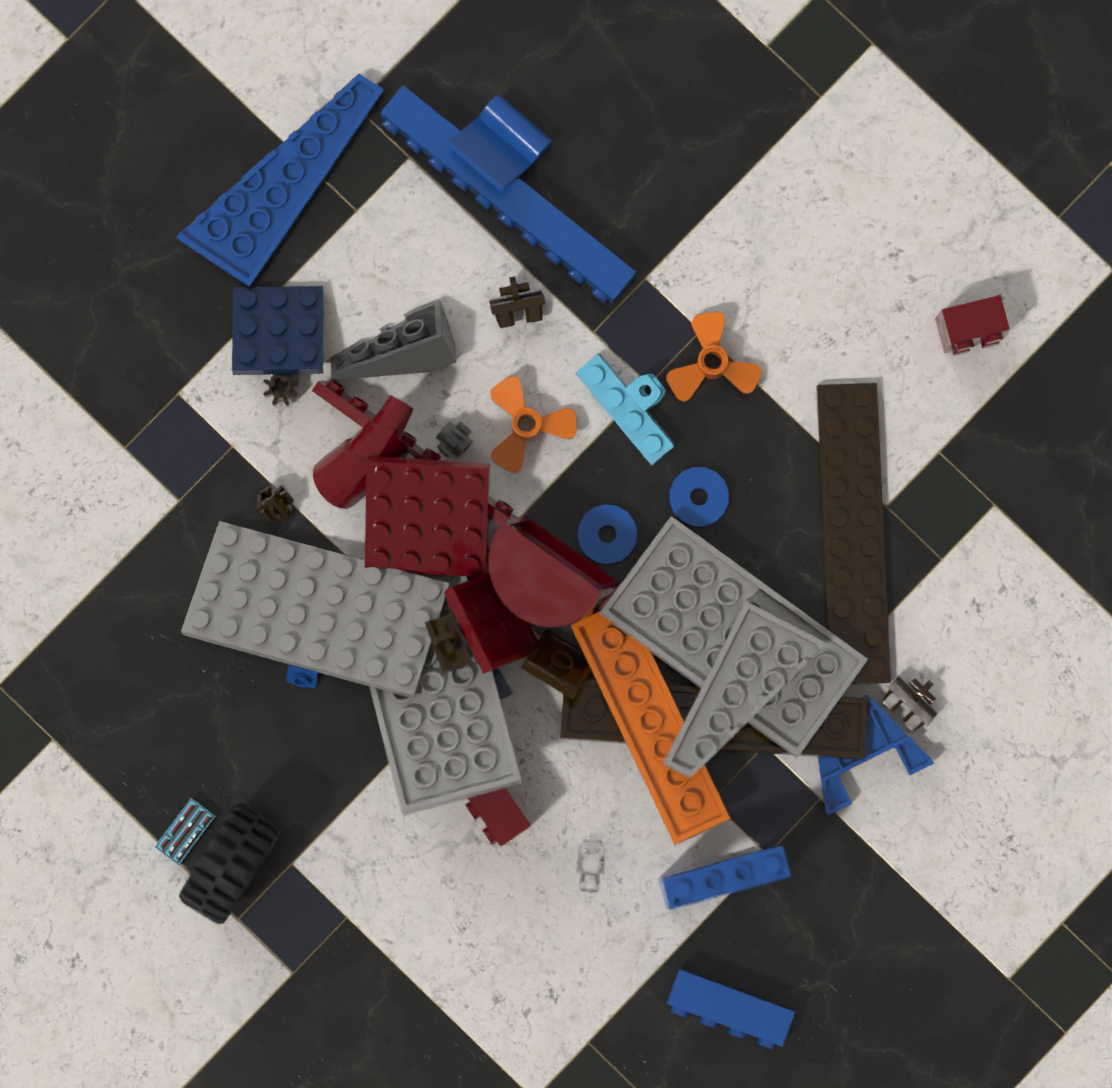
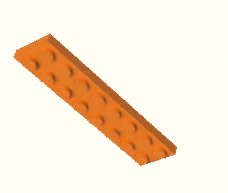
[571,611,730,846]

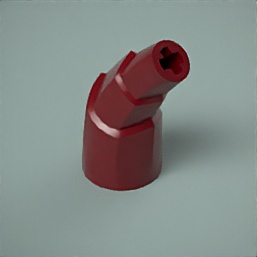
[313,395,414,509]

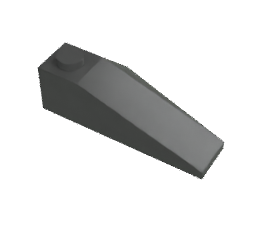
[331,300,456,380]

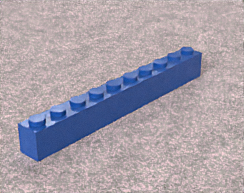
[380,85,636,304]

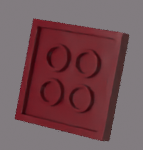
[443,573,538,674]

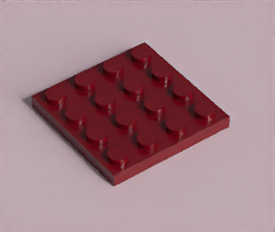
[365,456,490,577]

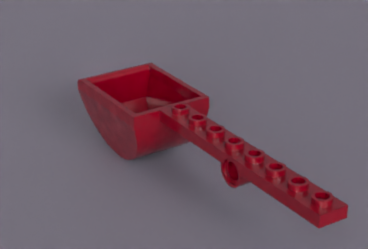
[312,379,621,627]

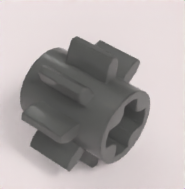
[436,421,473,458]

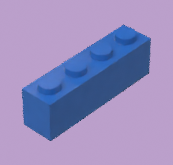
[666,969,795,1050]

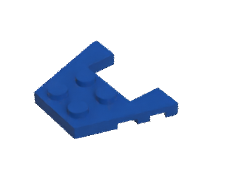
[818,694,934,816]

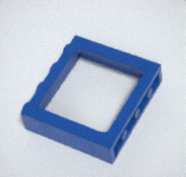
[658,846,791,910]

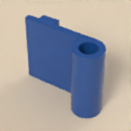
[446,94,553,191]

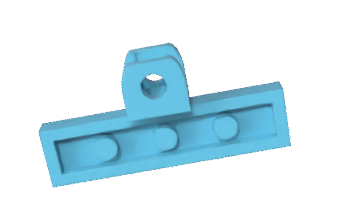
[575,353,676,465]

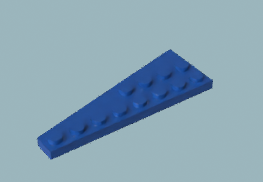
[176,74,384,287]

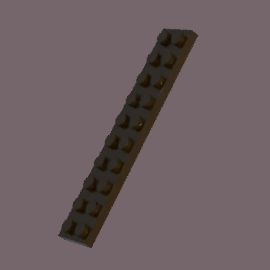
[816,383,891,685]
[560,679,868,760]

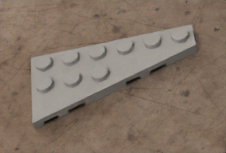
[662,601,828,779]

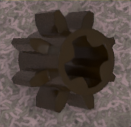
[263,374,299,407]
[255,485,294,523]

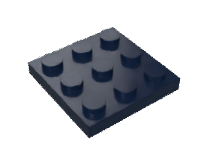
[232,286,324,375]

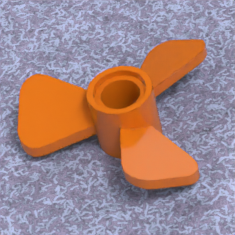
[666,311,761,402]
[490,376,577,473]

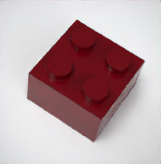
[935,295,1010,356]
[465,788,531,847]

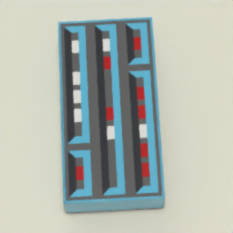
[155,798,216,865]

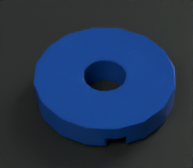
[669,467,729,527]
[577,504,637,565]

